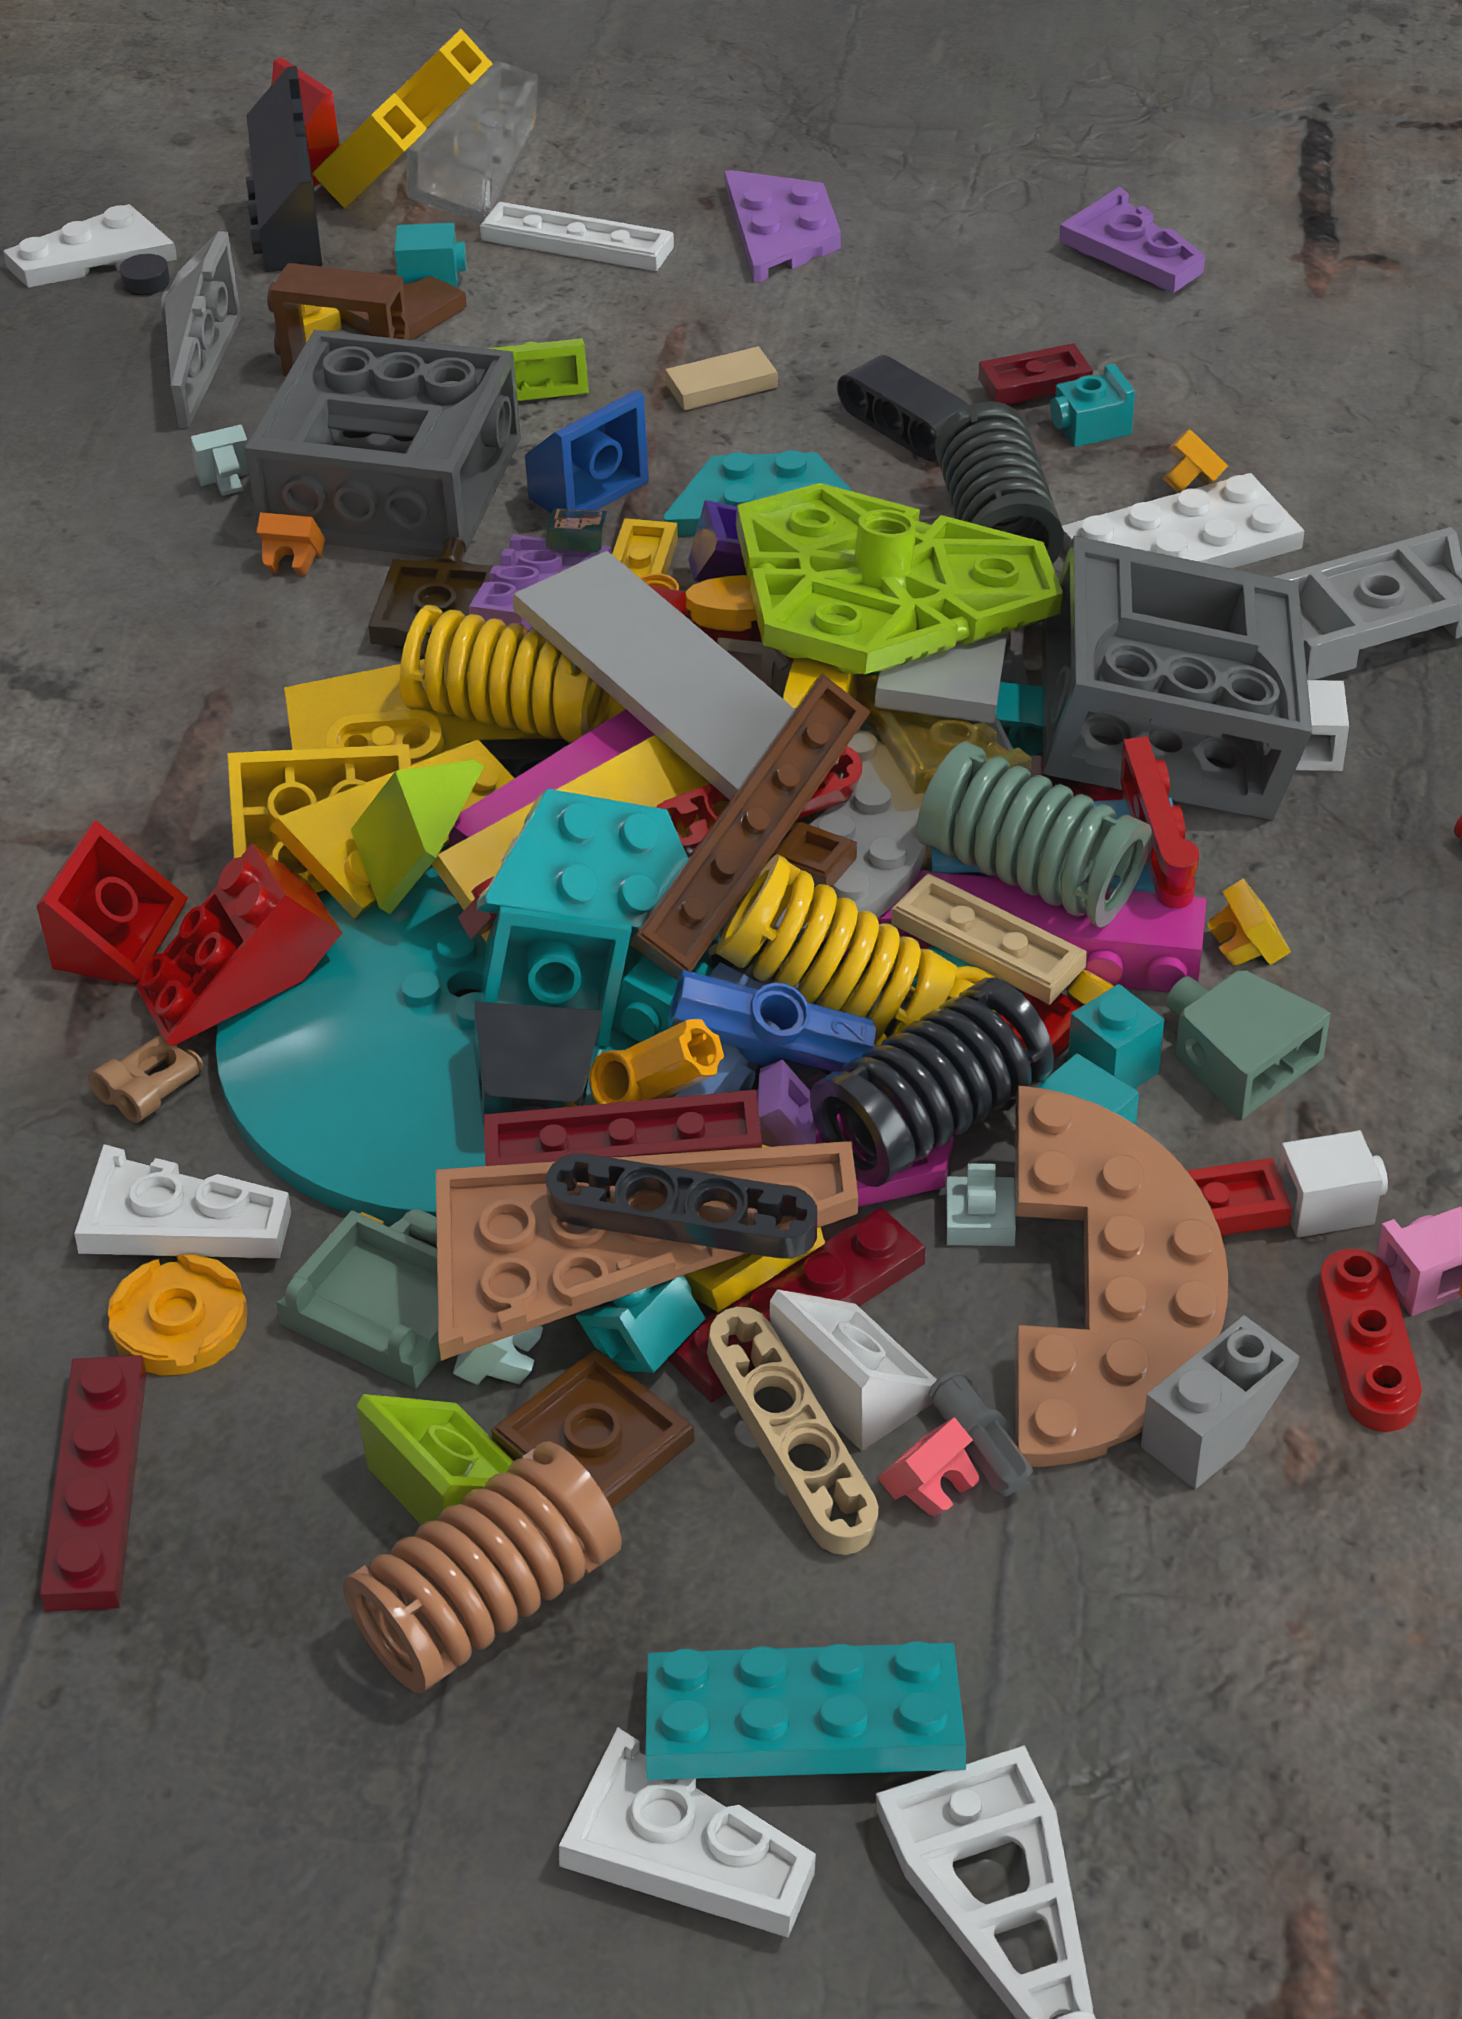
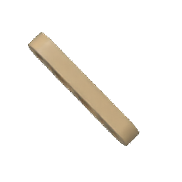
[707,1307,879,1555]

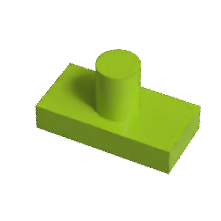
[487,338,589,401]

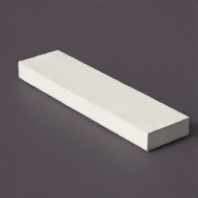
[480,202,674,272]

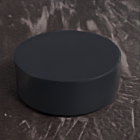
[119,254,170,295]

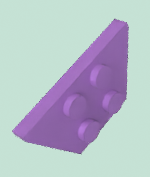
[725,170,841,283]

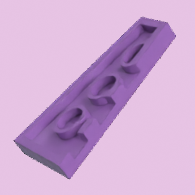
[469,534,612,631]

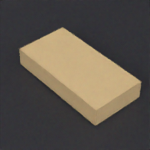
[665,346,778,411]

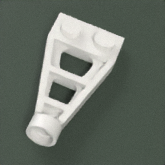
[876,1745,1096,2019]

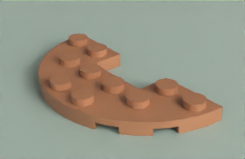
[1015,1086,1229,1467]

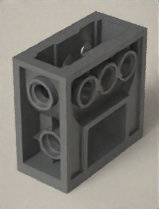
[244,330,521,560]
[1042,536,1312,820]

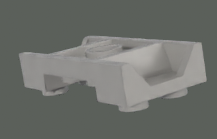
[1274,527,1462,680]

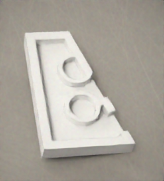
[3,204,177,287]

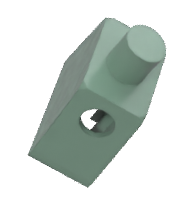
[1166,971,1331,1120]

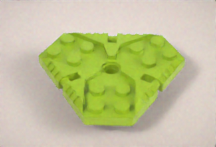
[736,483,1063,674]

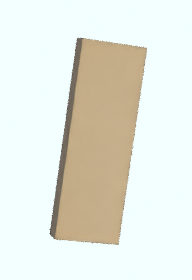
[892,873,1087,1004]

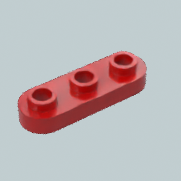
[1318,1249,1422,1432]

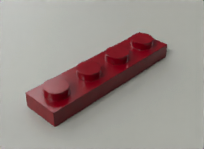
[484,1090,762,1166]
[668,1207,926,1403]
[40,1355,147,1612]

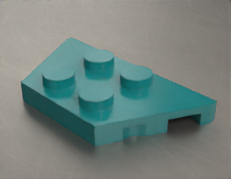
[664,450,854,537]
[477,788,720,948]

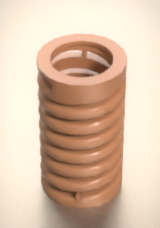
[343,1441,622,1694]

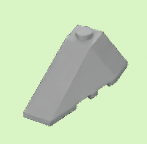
[161,231,242,429]

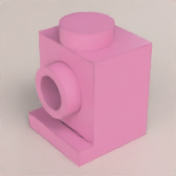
[1376,1206,1462,1317]

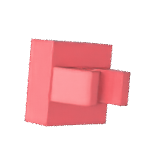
[877,1417,979,1516]

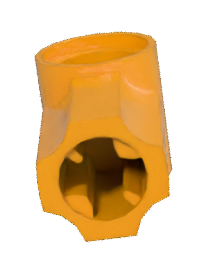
[589,1019,724,1104]

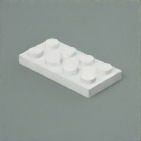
[1062,473,1304,568]

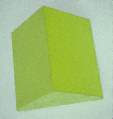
[351,760,485,914]
[356,1394,514,1525]

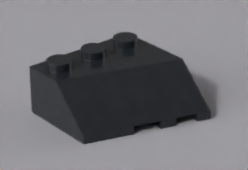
[246,66,323,272]

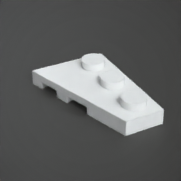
[74,1144,291,1258]
[559,1728,816,1938]

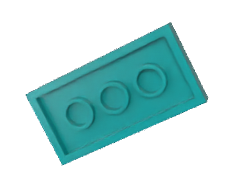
[646,1641,966,1780]

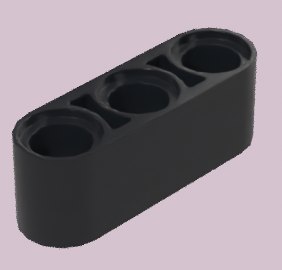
[837,355,968,461]

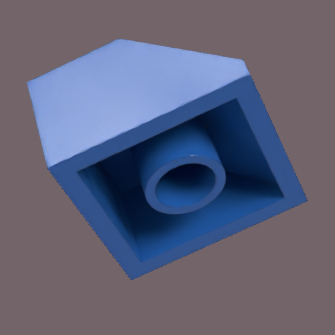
[525,390,649,518]

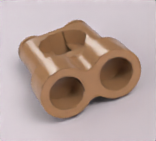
[88,1034,204,1123]

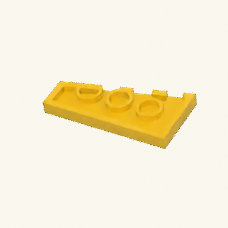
[269,739,515,919]

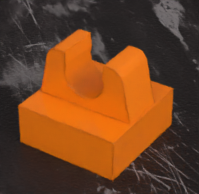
[256,512,325,576]

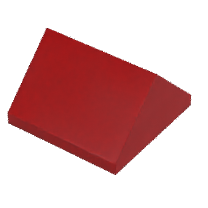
[36,820,188,985]

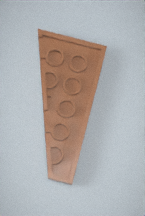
[436,1141,858,1360]

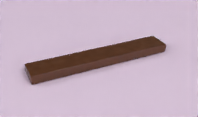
[629,673,871,980]

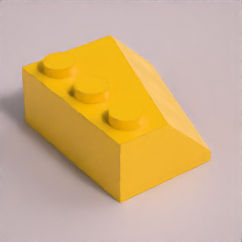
[227,744,411,893]

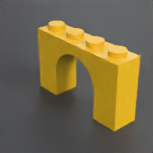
[312,29,493,209]

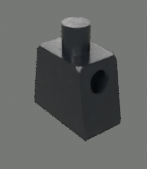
[473,1001,602,1125]

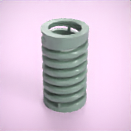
[916,741,1152,928]

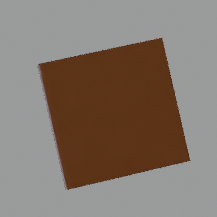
[491,1348,695,1508]

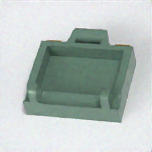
[276,1209,441,1389]

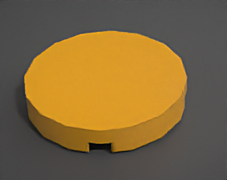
[686,575,757,631]
[108,1254,248,1376]

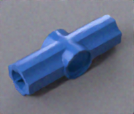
[667,970,876,1072]

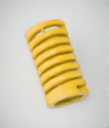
[399,605,614,744]
[716,854,957,1046]

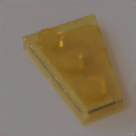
[856,675,1032,794]

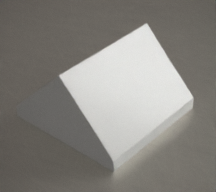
[770,1289,937,1451]

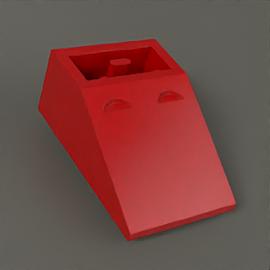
[136,843,343,1046]

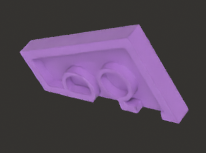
[1059,186,1205,293]

